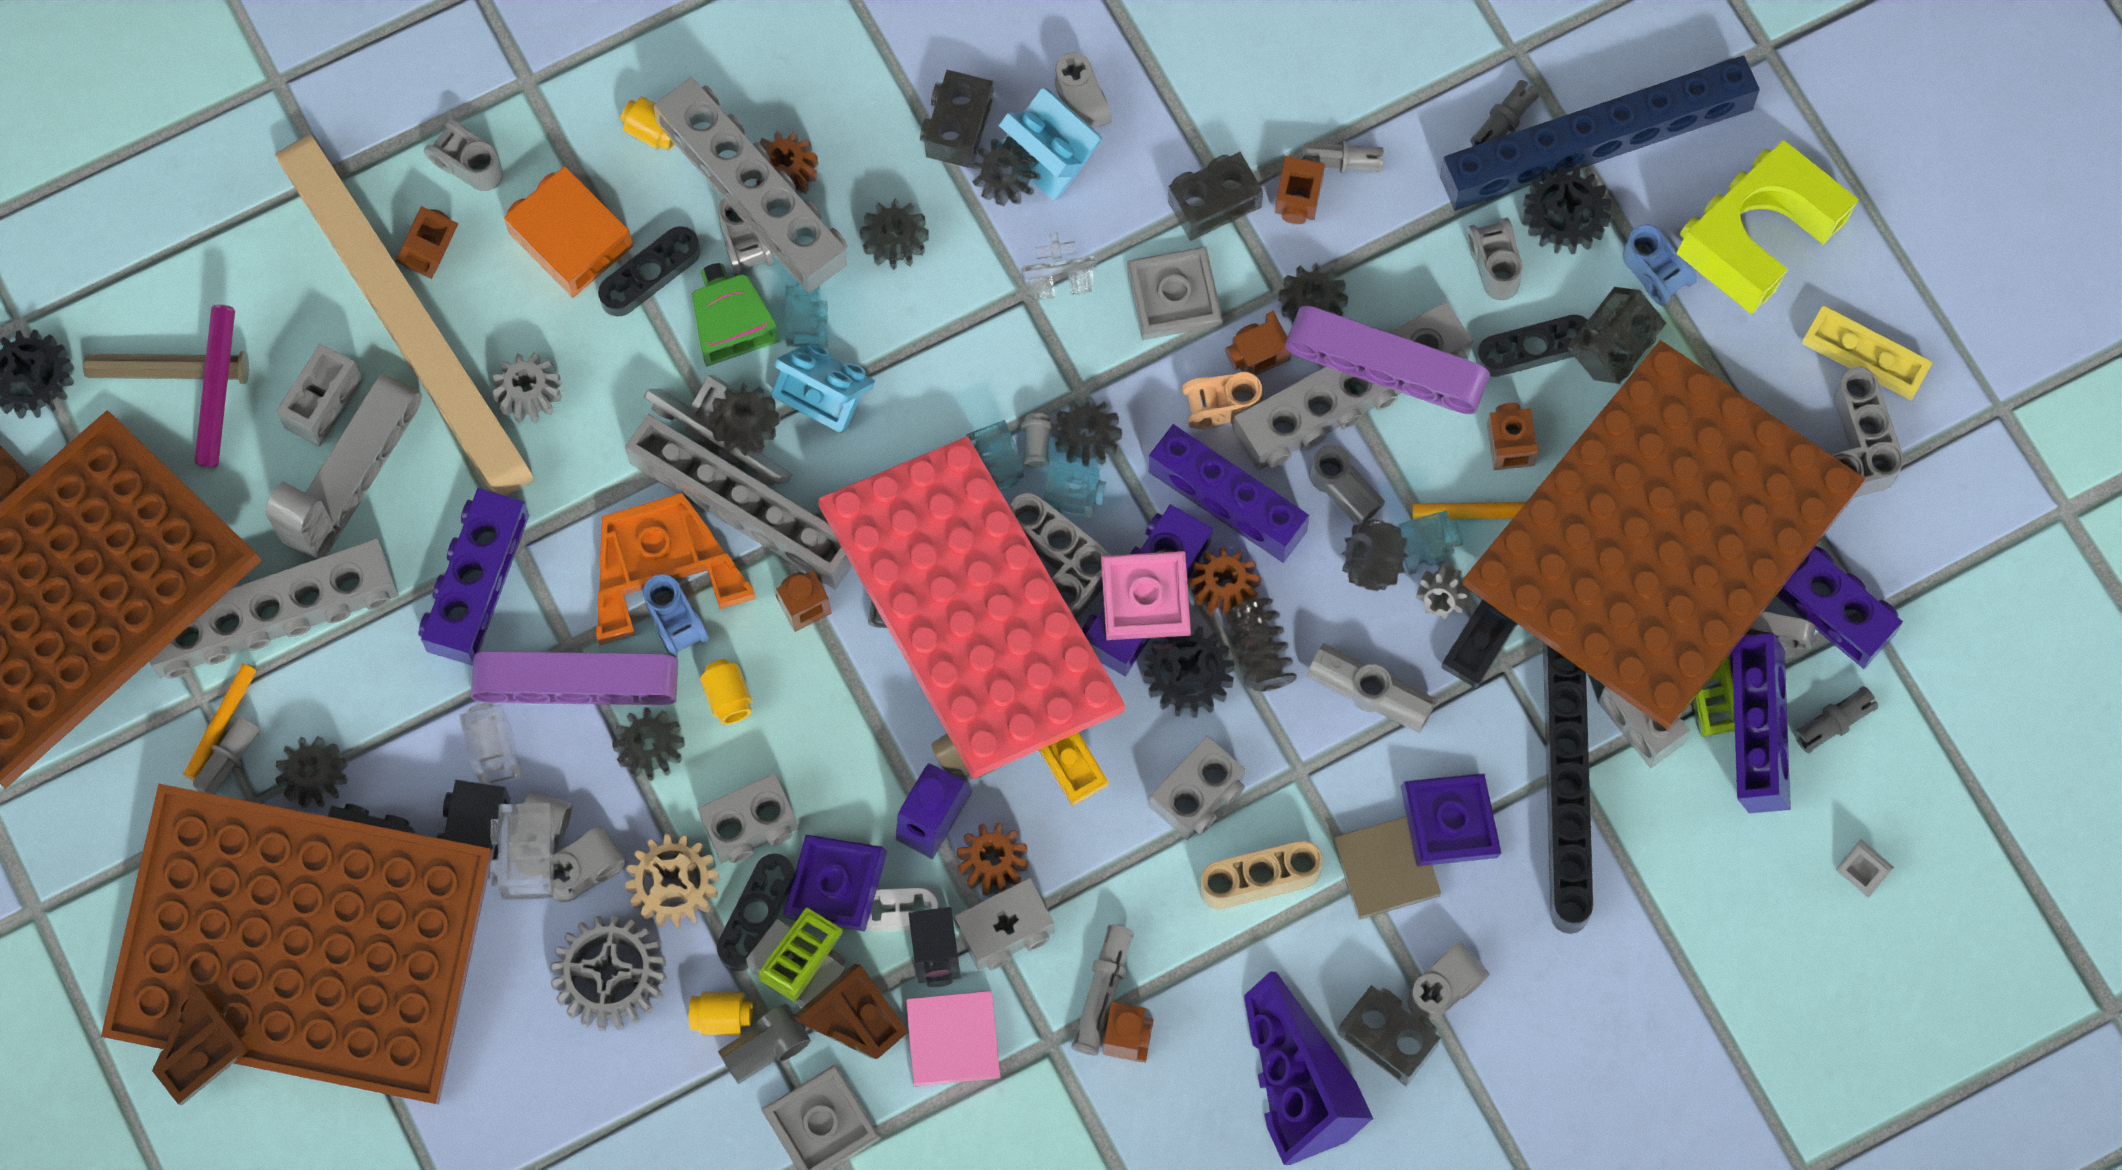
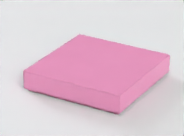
[1101,551,1191,640]
[906,991,1000,1087]

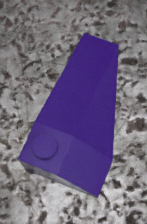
[1244,971,1374,1165]

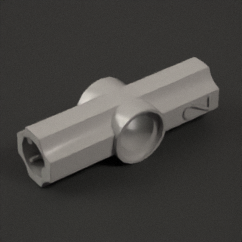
[1307,643,1437,733]

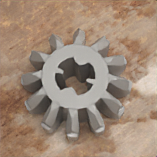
[492,353,562,423]

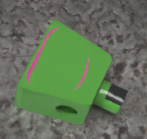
[692,263,779,367]

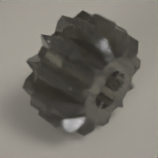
[971,137,1041,206]
[860,198,929,270]
[1278,262,1348,325]
[708,382,780,456]
[1052,396,1122,469]
[1341,519,1409,591]
[612,707,685,781]
[275,736,348,809]

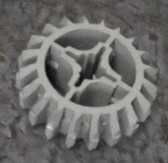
[550,915,667,1031]

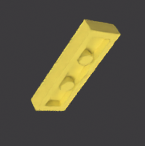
[1802,305,1933,401]

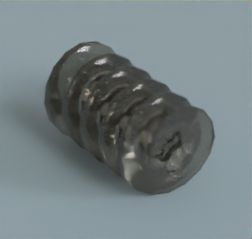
[1226,598,1297,692]

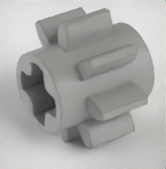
[1416,564,1470,619]

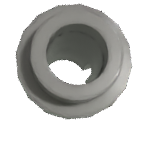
[1021,413,1054,468]

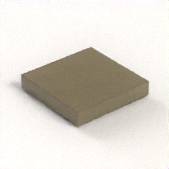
[1333,816,1441,920]

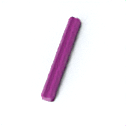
[194,305,235,467]

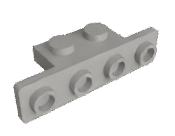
[644,375,793,485]

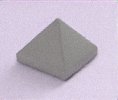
[1836,839,1894,897]

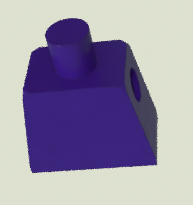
[896,763,972,860]

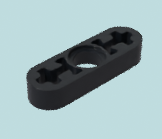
[598,226,700,317]
[1476,315,1593,377]
[717,853,794,971]

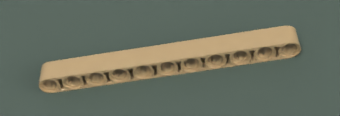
[275,133,534,497]

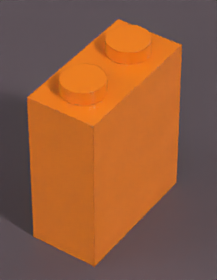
[504,166,633,298]

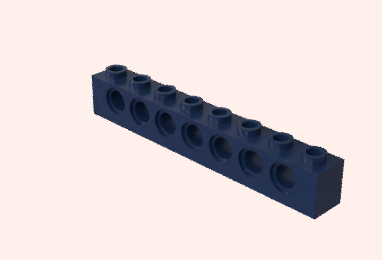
[1440,55,1760,211]

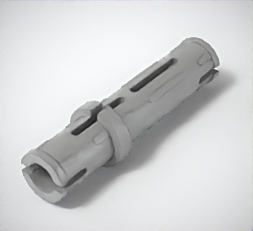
[1071,925,1134,1056]

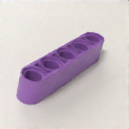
[1285,306,1490,414]
[471,652,678,705]

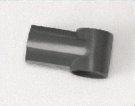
[1309,445,1385,527]
[718,1004,811,1084]

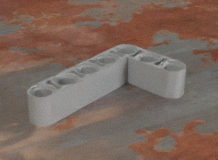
[1830,367,1904,498]
[265,374,422,560]
[1009,493,1109,620]

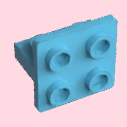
[998,88,1102,199]
[770,344,875,433]

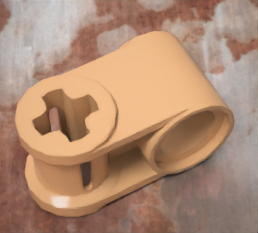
[1182,372,1263,429]

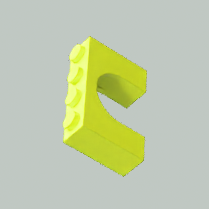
[1676,140,1859,315]

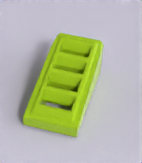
[1692,656,1735,737]
[758,908,843,1003]

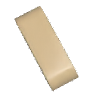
[1200,841,1322,909]

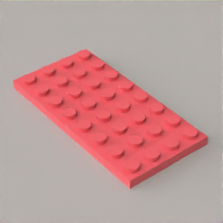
[819,436,1125,779]

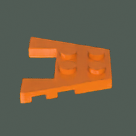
[596,493,756,646]

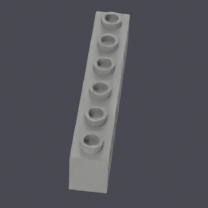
[654,77,848,294]
[1233,301,1473,471]
[625,414,852,590]
[150,538,399,679]

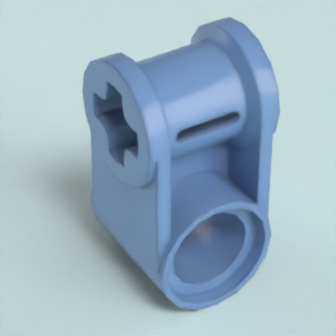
[1623,224,1697,306]
[643,574,710,657]

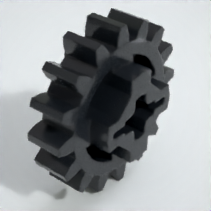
[1522,166,1612,254]
[0,330,74,419]
[1143,626,1234,718]

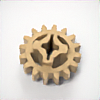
[625,834,719,929]

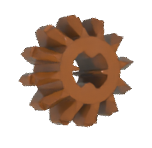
[756,131,818,194]
[1189,546,1261,619]
[957,823,1029,896]

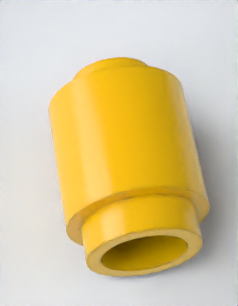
[620,96,675,151]
[699,659,753,725]
[688,992,753,1035]

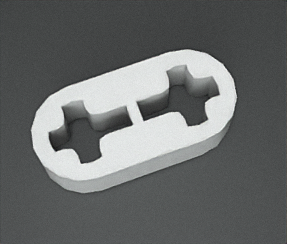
[866,888,938,932]

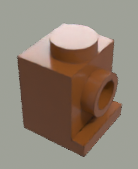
[1275,156,1325,224]
[395,206,458,279]
[1225,311,1291,376]
[1487,403,1539,470]
[775,570,832,632]
[1103,1002,1154,1063]

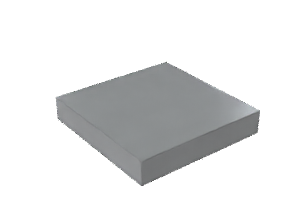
[1127,247,1223,340]
[761,1064,881,1170]

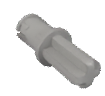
[1302,141,1384,173]
[193,716,261,794]

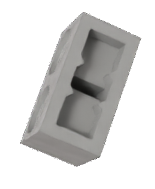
[276,344,363,447]
[1599,687,1690,768]
[1150,736,1245,840]
[697,773,799,864]

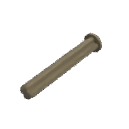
[83,351,249,384]

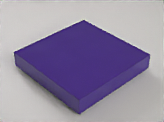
[1400,773,1502,866]
[783,835,887,932]

